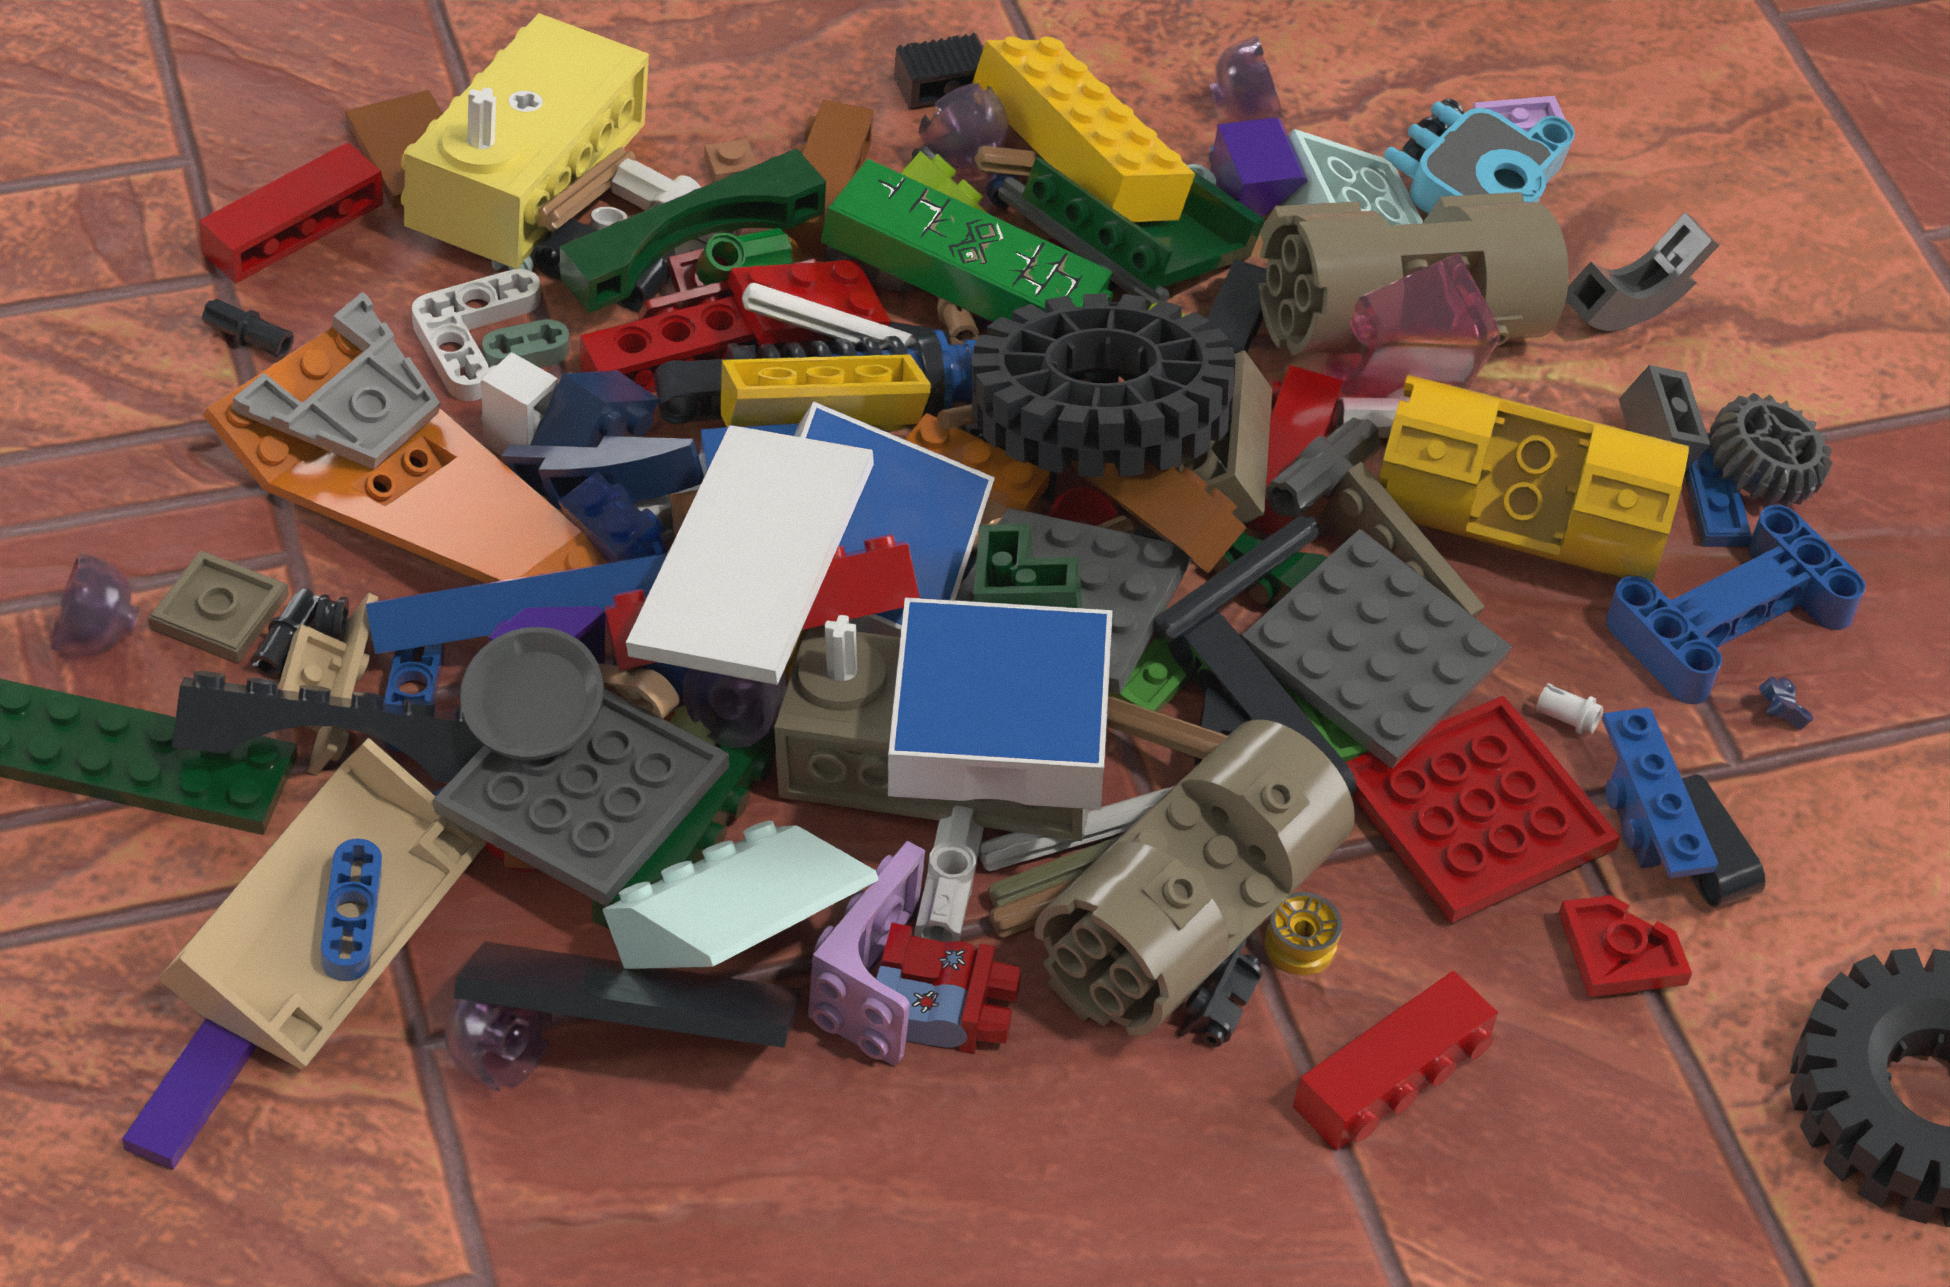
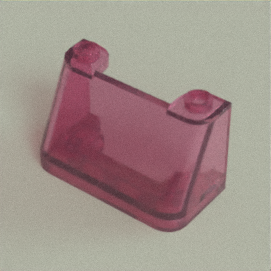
[1325,253,1500,397]

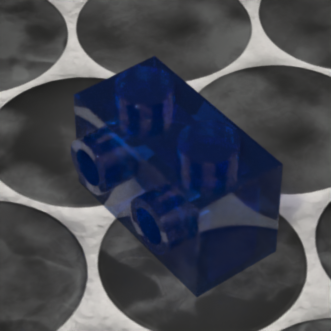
[558,472,668,563]

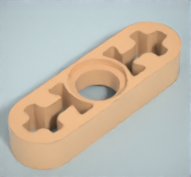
[598,664,679,719]

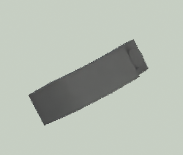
[1566,213,1720,331]

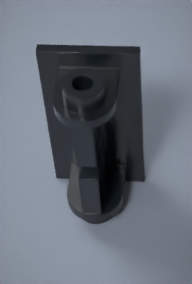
[1178,939,1262,1047]

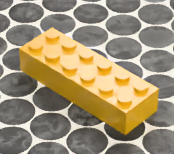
[971,37,1195,222]

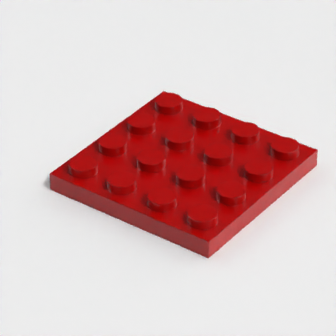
[1345,695,1620,923]

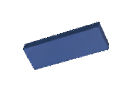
[1684,433,1752,547]

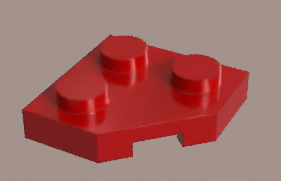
[1558,895,1692,997]

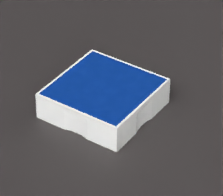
[794,401,995,638]
[888,598,1112,810]

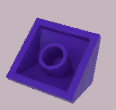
[1210,117,1308,217]

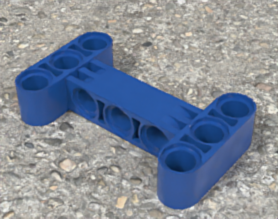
[1606,505,1866,704]

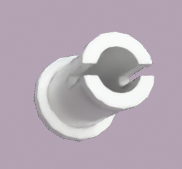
[1536,683,1603,734]

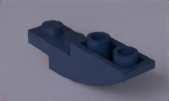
[502,436,704,509]

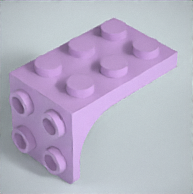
[808,841,925,1065]

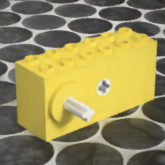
[401,13,649,269]

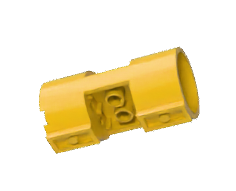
[1378,374,1689,583]

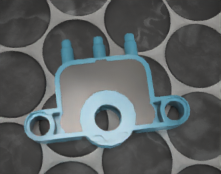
[1384,101,1575,214]

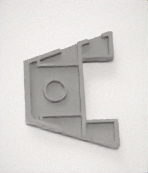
[232,292,440,469]

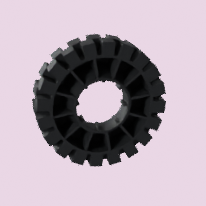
[972,293,1235,477]
[1790,948,1950,1227]

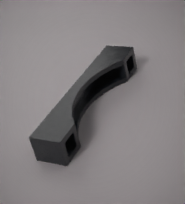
[172,671,484,783]

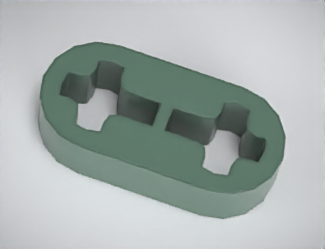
[482,319,569,368]

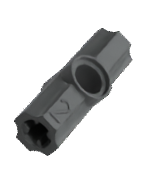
[1266,417,1382,518]

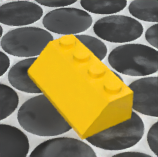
[721,354,931,431]

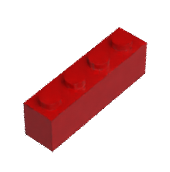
[199,142,383,284]
[1243,365,1343,535]
[1292,970,1498,1151]

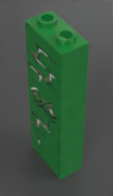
[821,158,1113,322]

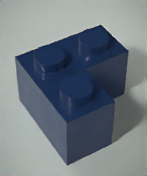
[531,370,659,448]

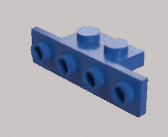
[1602,707,1718,878]

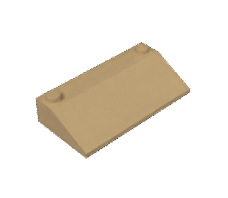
[158,738,486,1070]

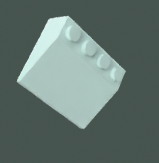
[1281,129,1423,225]
[603,821,879,969]

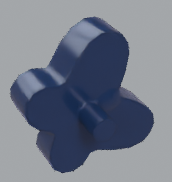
[1759,676,1814,730]

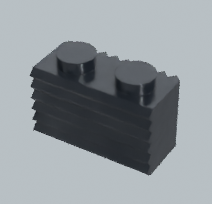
[894,32,984,109]

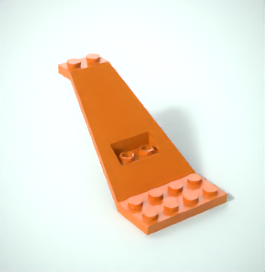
[203,327,608,583]

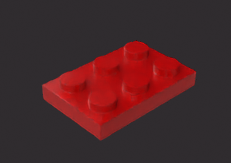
[728,260,891,344]

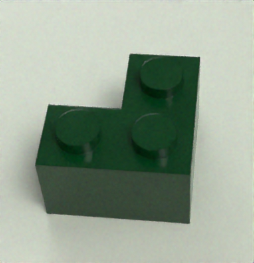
[973,524,1082,608]

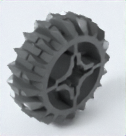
[1707,393,1833,507]

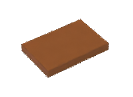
[345,90,443,208]

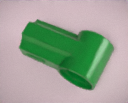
[695,228,792,286]

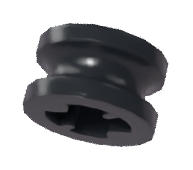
[315,594,349,641]

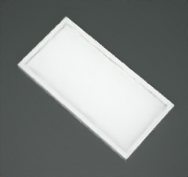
[626,425,874,685]

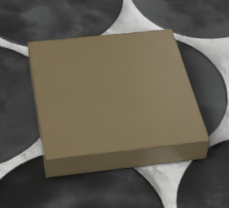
[148,550,289,663]

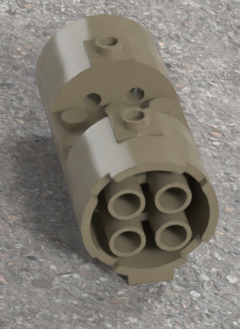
[1259,192,1569,356]
[1035,720,1355,1036]

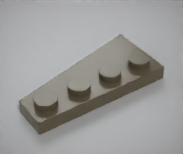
[1319,462,1485,619]

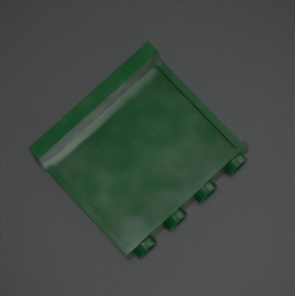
[1022,157,1265,290]

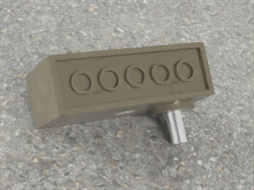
[774,615,1108,841]

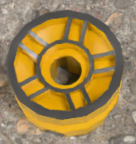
[1264,891,1342,976]

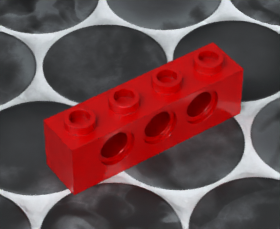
[580,296,775,393]

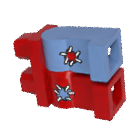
[877,922,1022,1054]

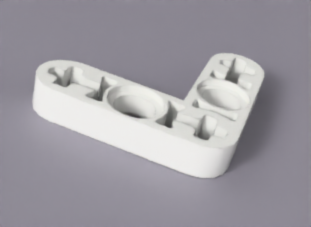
[412,269,541,402]

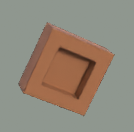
[704,139,757,183]

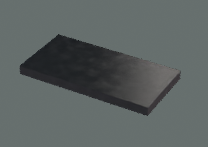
[454,941,802,1048]

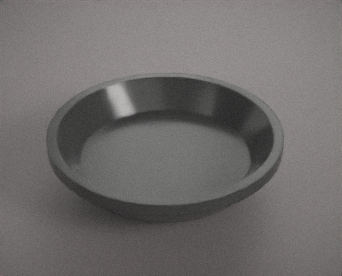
[460,627,604,760]

